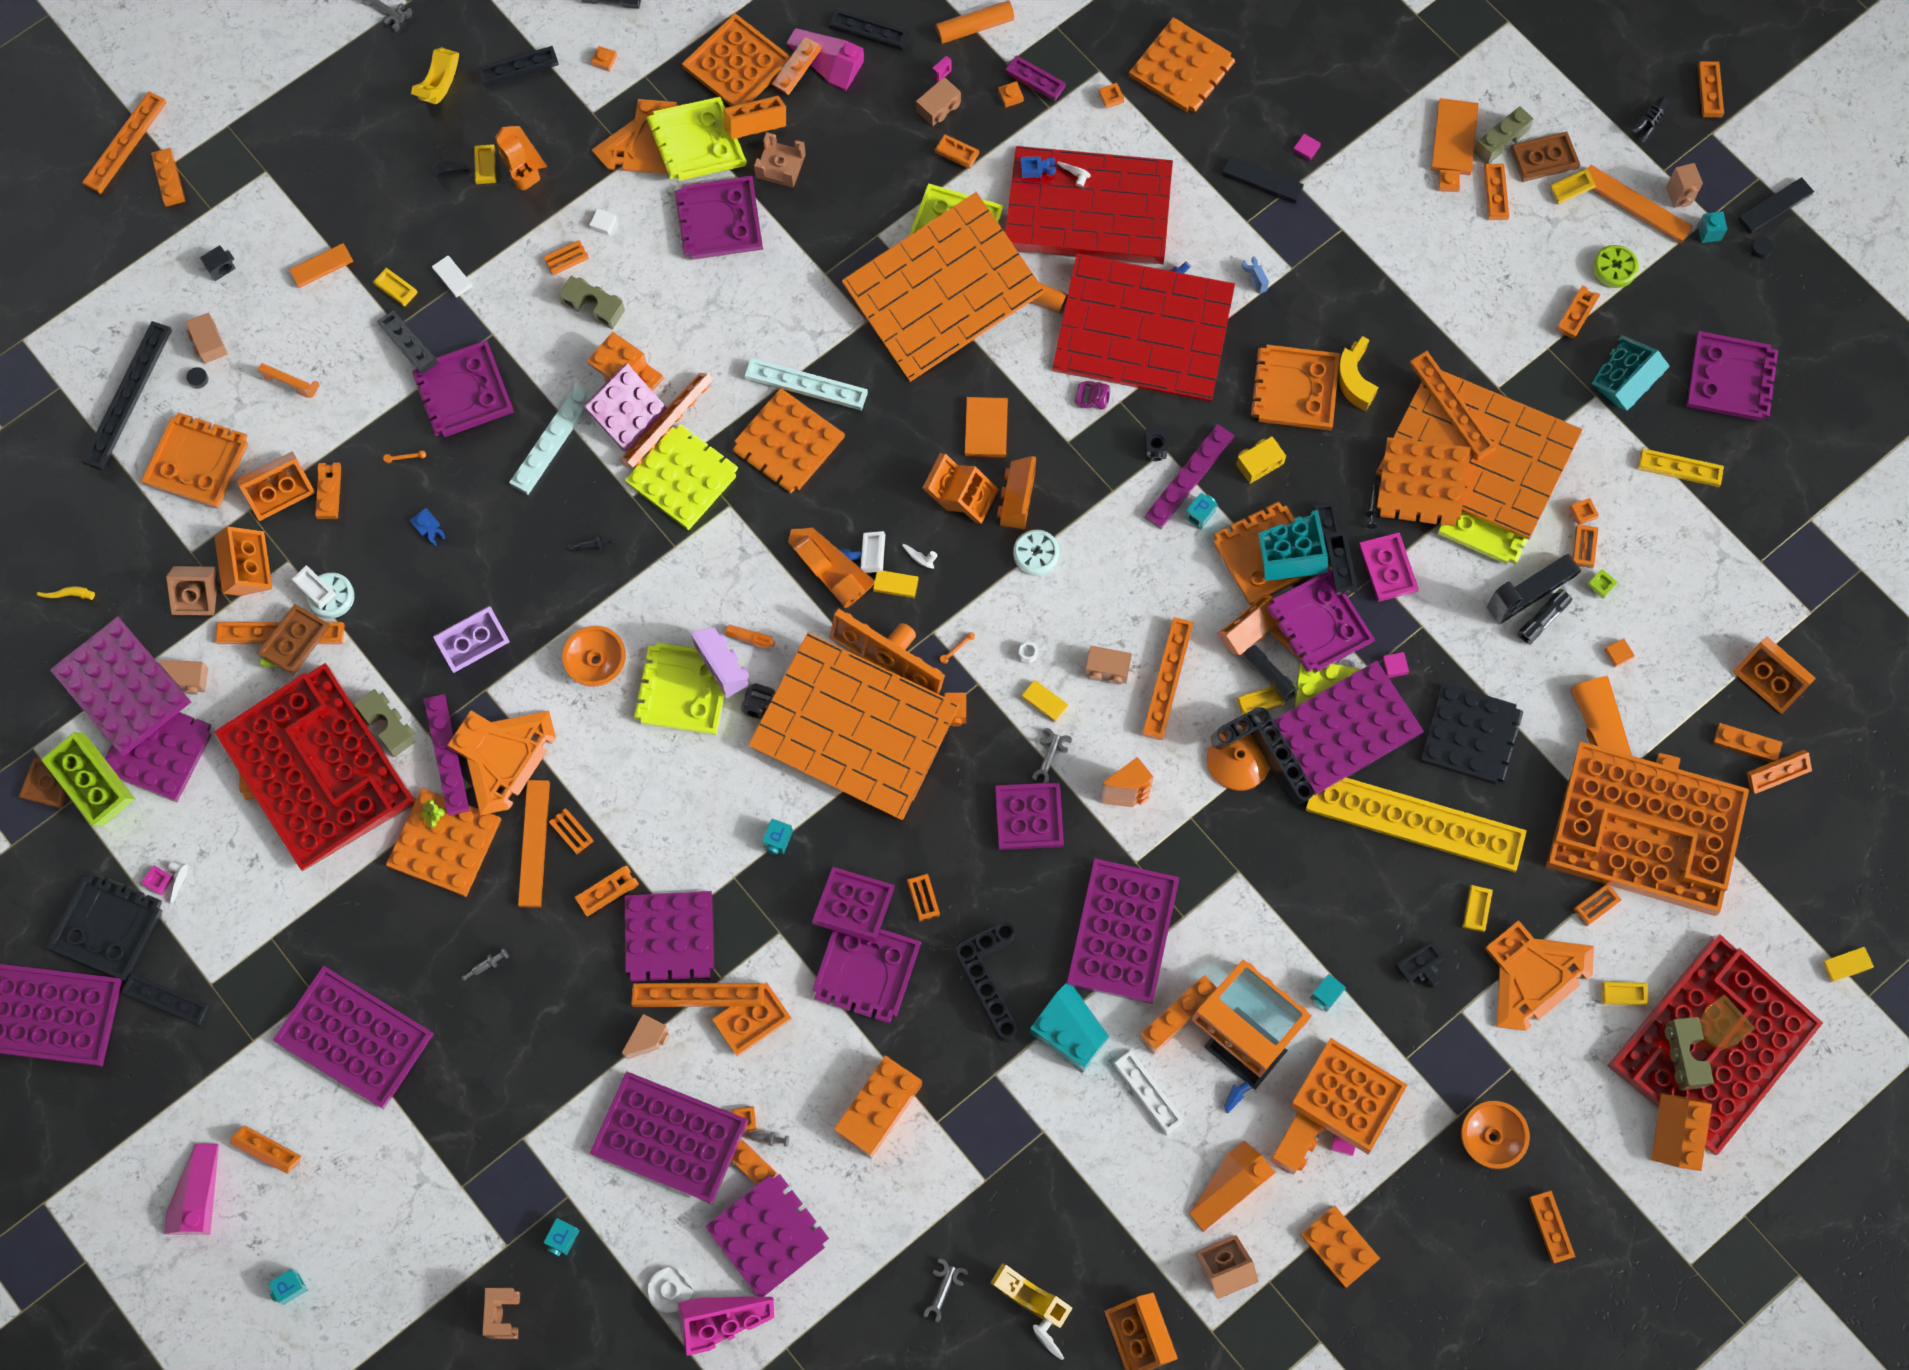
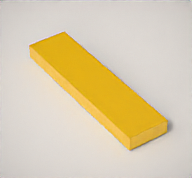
[1637,448,1724,487]

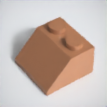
[166,566,217,615]
[1195,1235,1259,1299]

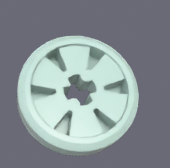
[1013,530,1059,575]
[307,573,355,618]

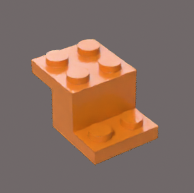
[587,331,664,391]
[922,453,999,524]

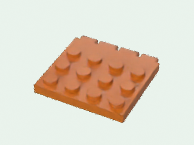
[1129,17,1235,113]
[1251,345,1340,431]
[733,388,845,493]
[141,412,248,509]
[1377,437,1471,526]
[1213,501,1312,606]

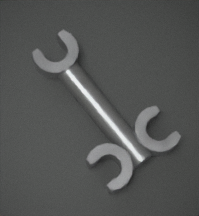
[362,0,412,32]
[1033,728,1072,783]
[924,1259,968,1323]

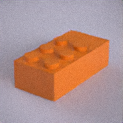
[834,1055,922,1159]

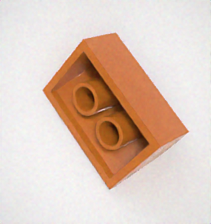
[237,451,315,521]
[997,456,1036,530]
[214,526,272,596]
[1733,636,1816,714]
[1100,757,1154,807]
[1651,1093,1712,1171]
[1104,1293,1178,1370]

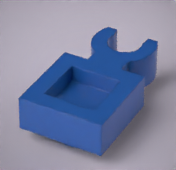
[1020,156,1056,178]
[410,508,445,546]

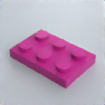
[1359,533,1419,602]

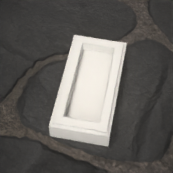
[432,256,473,298]
[861,531,885,573]
[291,565,336,609]

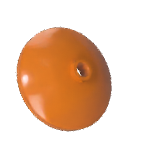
[562,626,626,687]
[1207,728,1270,791]
[1461,1101,1530,1169]

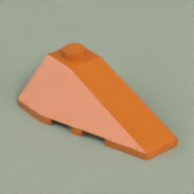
[1189,1140,1276,1232]

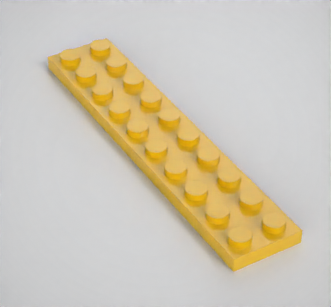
[1305,778,1527,873]

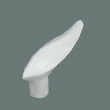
[1057,161,1091,188]
[902,544,937,569]
[168,862,187,903]
[1033,1320,1064,1360]

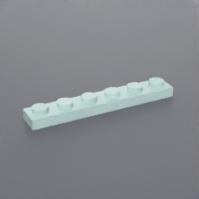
[745,358,868,411]
[509,385,593,495]

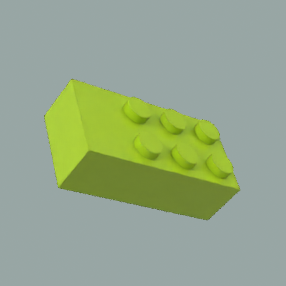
[41,732,136,826]

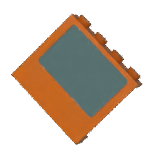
[1191,959,1312,1077]

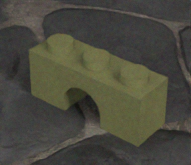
[1474,106,1534,164]
[558,276,625,330]
[354,689,415,757]
[1665,1017,1714,1090]

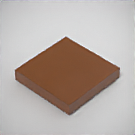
[19,757,67,809]

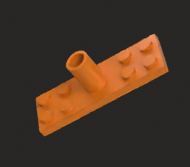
[829,609,945,694]

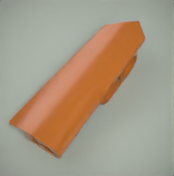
[495,126,547,190]
[788,527,875,608]
[1570,676,1632,756]

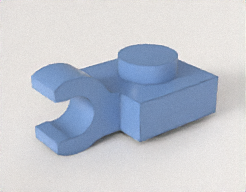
[1242,256,1269,294]

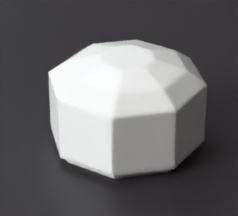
[1018,641,1038,664]

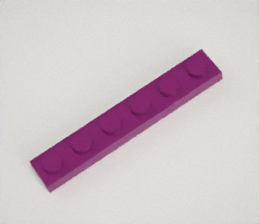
[1145,424,1234,529]
[424,694,470,816]

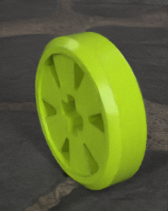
[1593,245,1639,288]

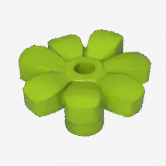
[421,800,445,828]

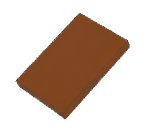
[1510,131,1580,182]
[257,604,330,676]

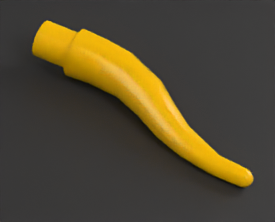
[37,586,95,600]

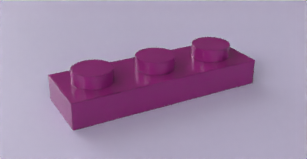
[1006,55,1066,101]

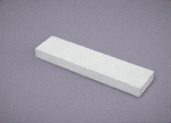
[1113,1050,1185,1136]

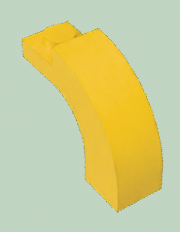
[411,47,459,104]
[1338,336,1378,412]
[990,1264,1072,1328]

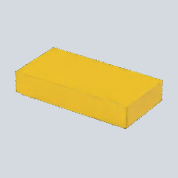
[474,144,496,184]
[1550,168,1596,205]
[373,268,417,307]
[873,571,918,599]
[1022,680,1068,722]
[1236,686,1284,715]
[1462,885,1493,933]
[1822,947,1874,983]
[1601,982,1648,1006]

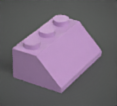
[433,605,510,673]
[691,628,749,698]

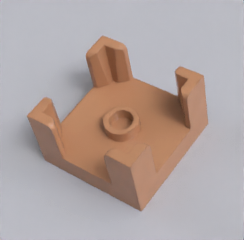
[754,132,806,188]
[483,1288,520,1339]

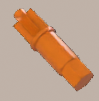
[725,624,776,649]

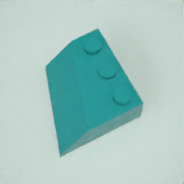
[1591,335,1670,410]
[1258,509,1328,581]
[1030,983,1109,1072]

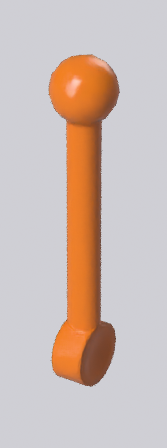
[383,450,426,463]
[940,632,975,664]

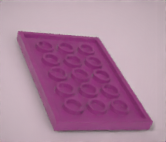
[50,616,191,757]
[1274,661,1424,796]
[1067,858,1179,1004]
[0,964,122,1067]
[273,966,434,1110]
[589,1071,748,1204]

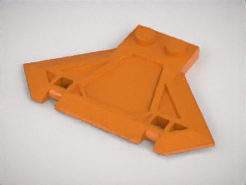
[592,99,678,174]
[447,711,556,816]
[1484,920,1594,1031]

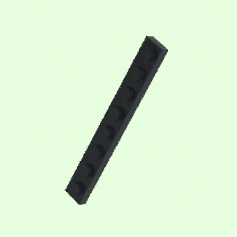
[82,321,172,471]

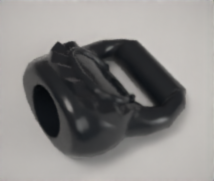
[741,683,776,719]

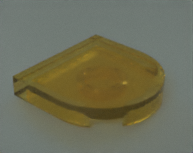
[1700,995,1756,1049]

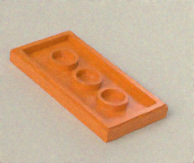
[1431,98,1479,175]

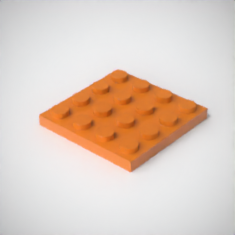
[682,13,790,107]
[386,788,502,897]
[1290,1038,1408,1155]

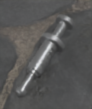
[461,948,509,981]
[742,1132,789,1147]

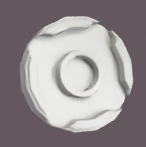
[647,1267,693,1314]

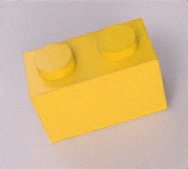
[1236,437,1286,484]

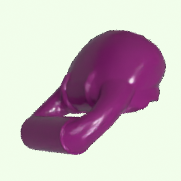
[1074,381,1110,410]

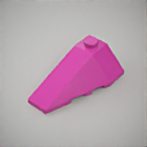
[786,28,864,91]
[164,1144,219,1235]
[678,1297,775,1356]

